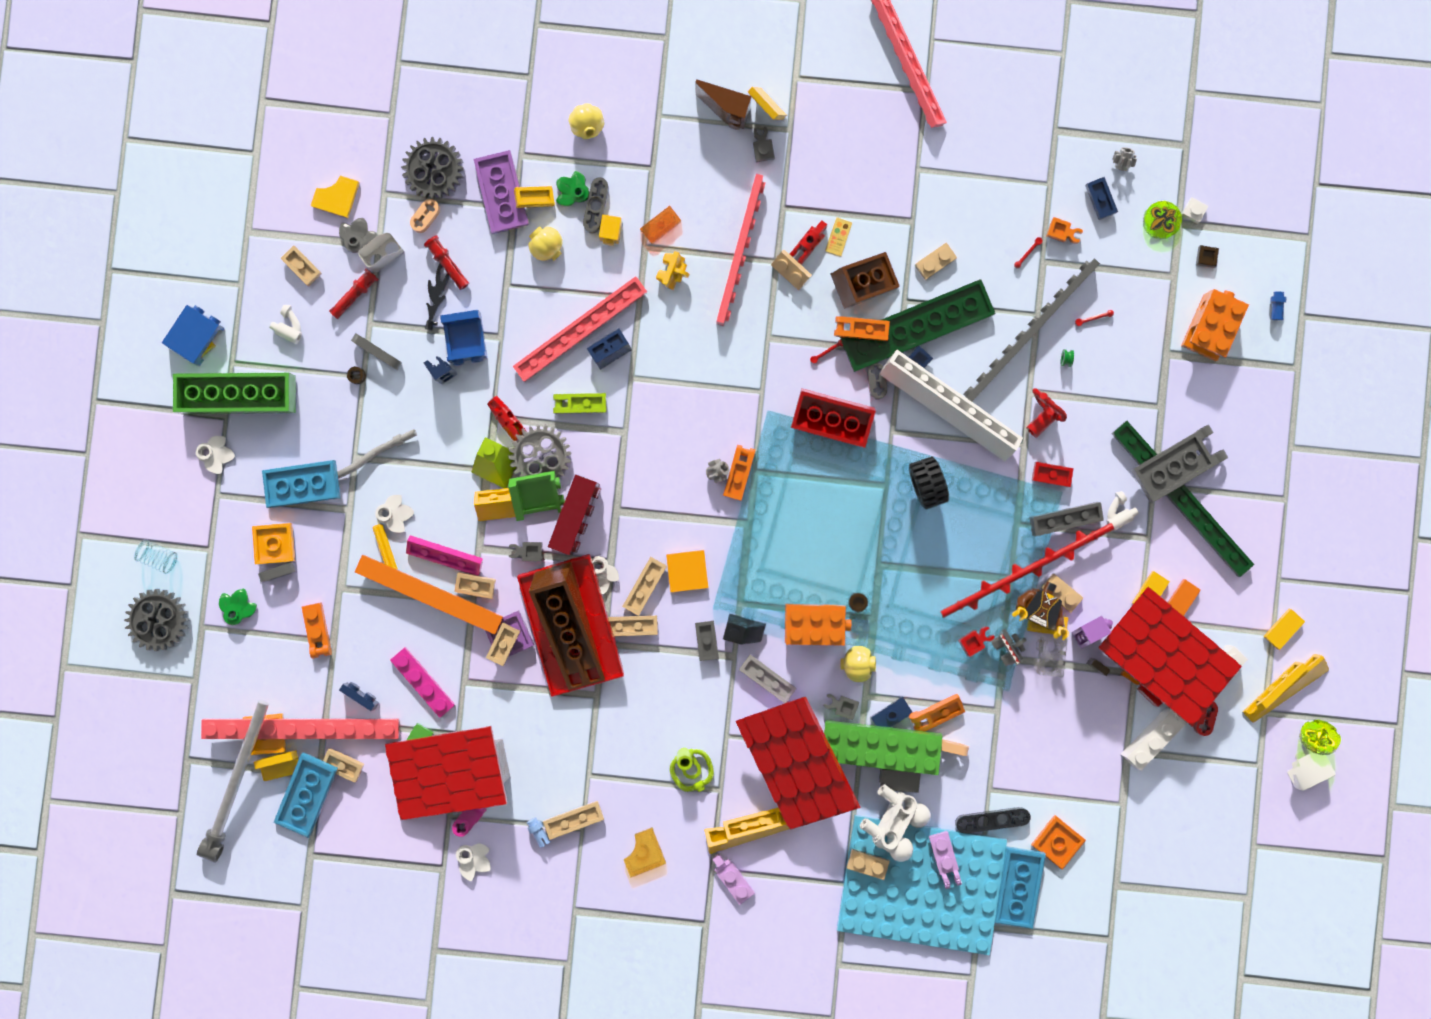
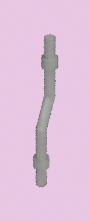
[337,429,417,479]

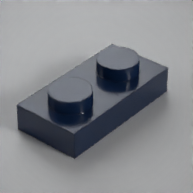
[1085,176,1118,220]
[339,682,379,711]

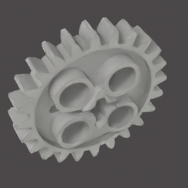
[508,424,572,478]

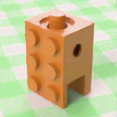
[1181,289,1250,361]
[785,604,852,646]

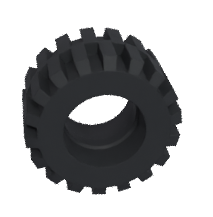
[909,456,949,510]

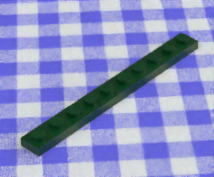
[1111,420,1255,577]

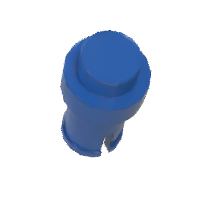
[1270,291,1287,320]

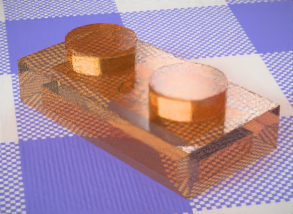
[640,205,682,245]

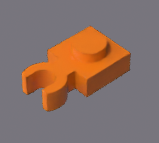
[1046,217,1083,244]

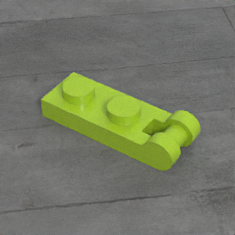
[553,393,607,414]

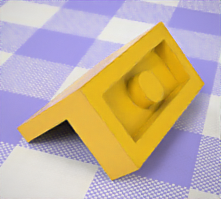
[474,488,515,521]
[253,750,299,781]

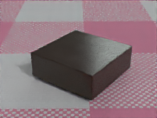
[1196,245,1219,268]
[1086,658,1110,676]

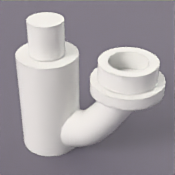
[269,304,302,344]
[1106,491,1139,532]

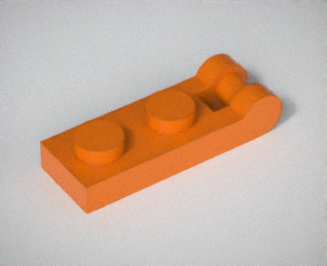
[834,316,890,341]
[723,444,756,501]
[301,602,332,659]
[909,694,965,732]

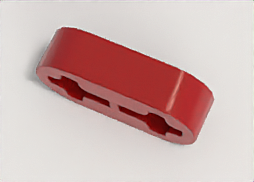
[1193,701,1218,736]

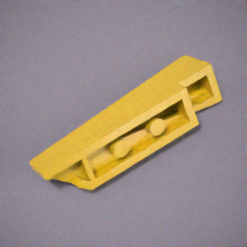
[1243,654,1329,723]
[704,807,789,854]

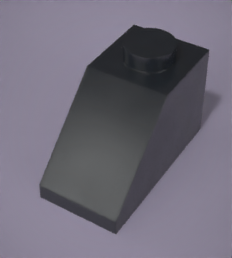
[722,613,766,645]

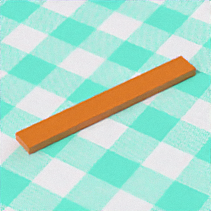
[354,555,504,634]

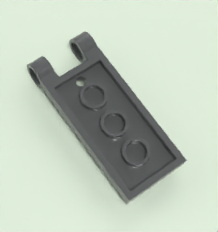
[1131,424,1229,503]

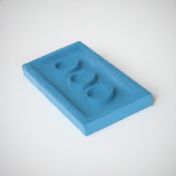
[262,460,340,508]
[273,752,338,838]
[995,846,1046,929]

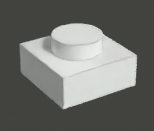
[1181,197,1209,224]

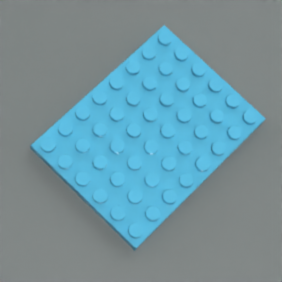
[836,815,1007,955]

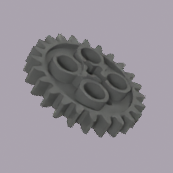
[401,137,465,200]
[124,589,190,651]

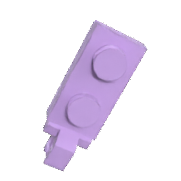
[713,853,755,905]

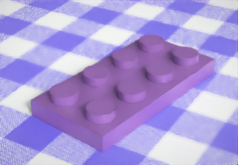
[473,150,529,234]

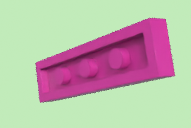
[406,535,483,576]
[390,647,456,718]

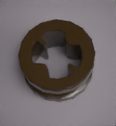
[347,366,366,384]

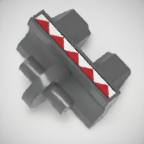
[991,628,1027,666]

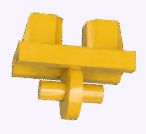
[656,251,690,290]

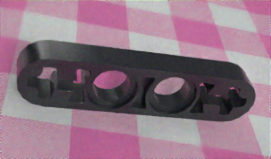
[955,807,1031,833]

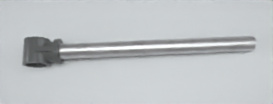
[196,700,269,863]

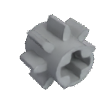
[1112,147,1137,171]
[706,458,729,483]

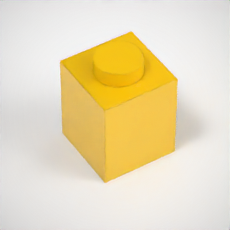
[599,214,623,246]

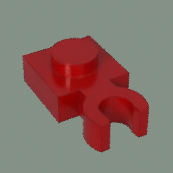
[958,627,995,657]

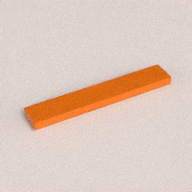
[1120,579,1201,685]

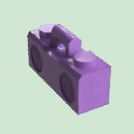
[1071,615,1113,649]

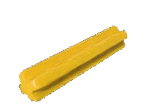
[372,524,398,569]

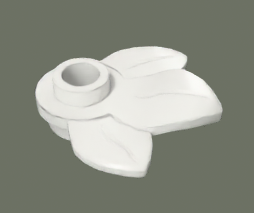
[196,435,235,474]
[375,495,414,533]
[592,556,619,594]
[456,843,491,881]

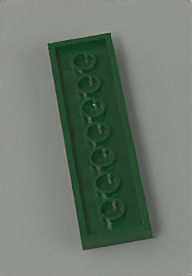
[839,279,996,372]

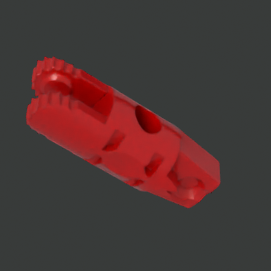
[789,220,828,265]
[487,396,527,441]

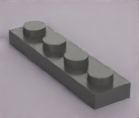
[1029,502,1104,536]

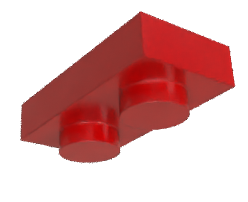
[1031,462,1074,487]

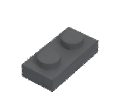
[695,620,719,661]

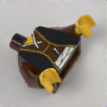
[1012,581,1069,641]

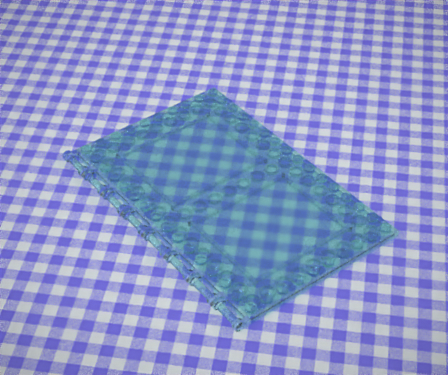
[713,410,1063,691]

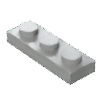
[739,654,797,703]

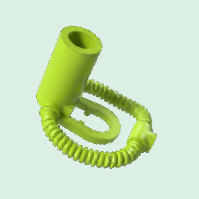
[669,747,714,792]

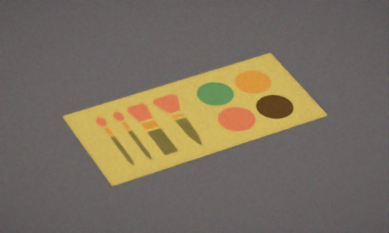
[825,217,853,256]

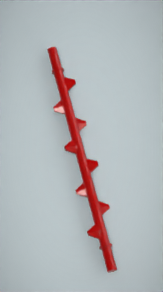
[940,523,1115,618]

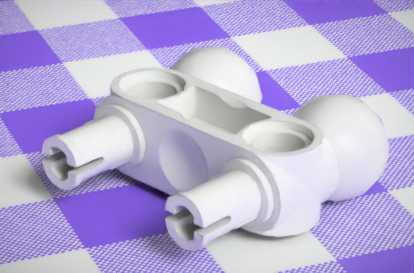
[860,784,931,862]

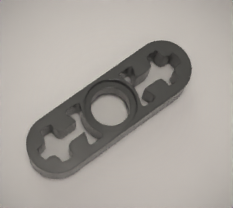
[583,177,609,233]
[350,333,402,371]

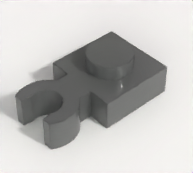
[753,126,775,163]
[509,542,543,561]
[823,694,859,720]

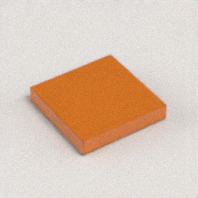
[1031,815,1086,870]

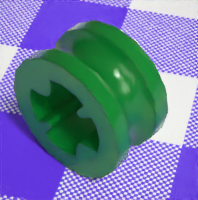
[1060,349,1074,367]

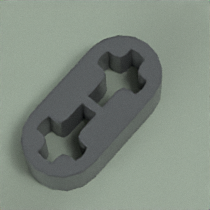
[867,363,887,400]
[258,563,296,583]

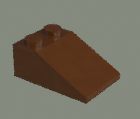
[695,79,752,130]
[830,252,900,309]

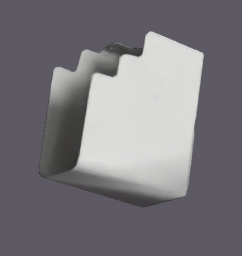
[358,232,405,273]
[1287,746,1336,791]

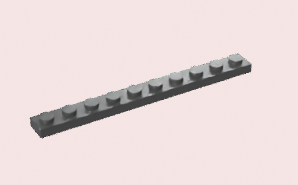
[963,258,1100,402]

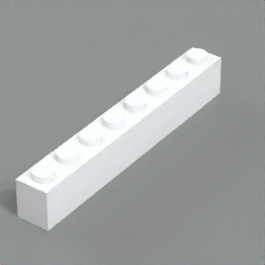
[880,350,1023,462]
[1121,644,1249,771]

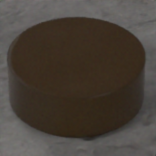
[848,593,868,612]

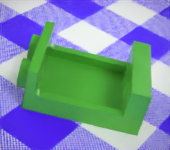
[508,471,565,521]

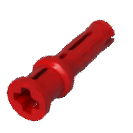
[424,235,470,290]
[329,268,379,319]

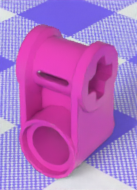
[452,808,487,837]

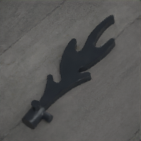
[425,263,449,331]

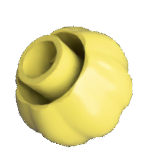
[568,103,605,140]
[528,226,563,261]
[840,646,876,683]

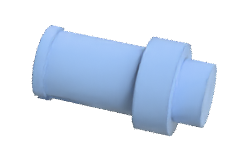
[527,817,551,848]

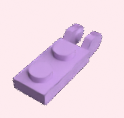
[928,831,962,889]

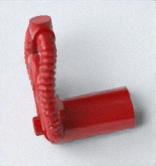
[1026,388,1067,438]

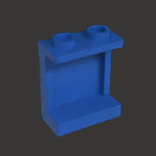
[161,305,224,366]
[440,310,488,366]

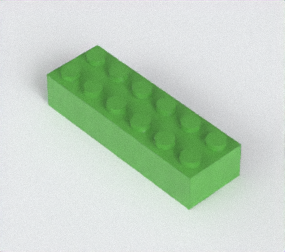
[173,372,296,414]
[824,720,943,775]

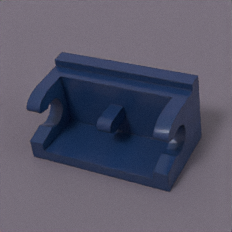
[587,328,632,370]
[423,356,458,385]

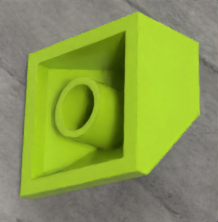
[471,437,516,488]

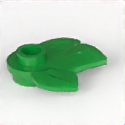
[556,171,589,206]
[219,588,257,625]

